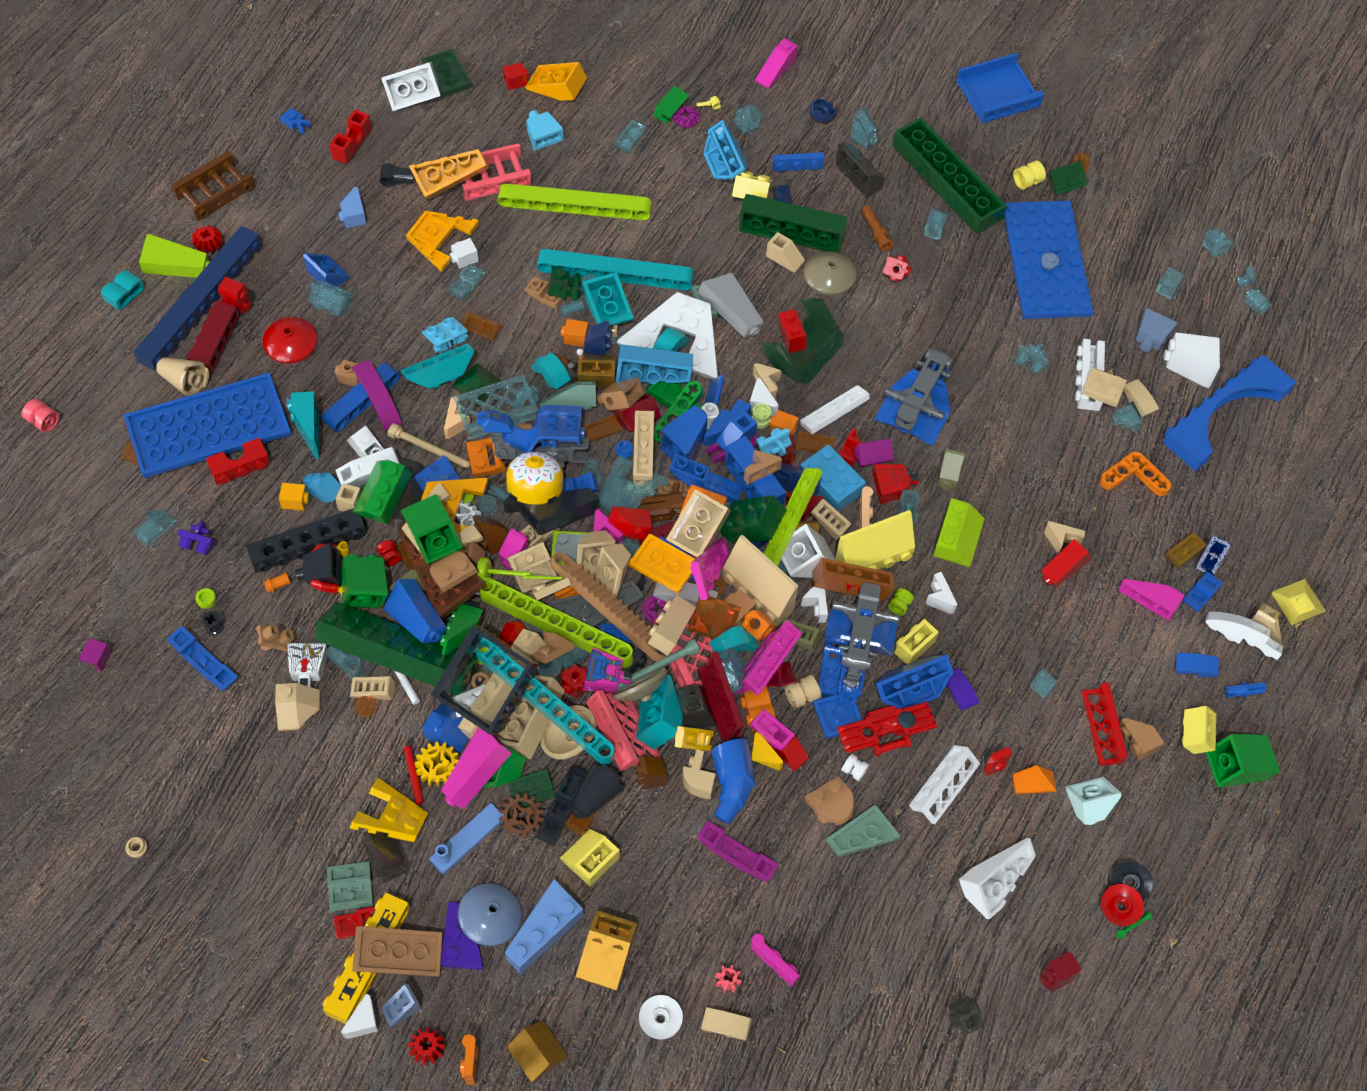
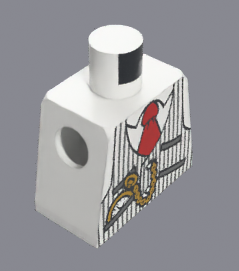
[287,643,329,687]

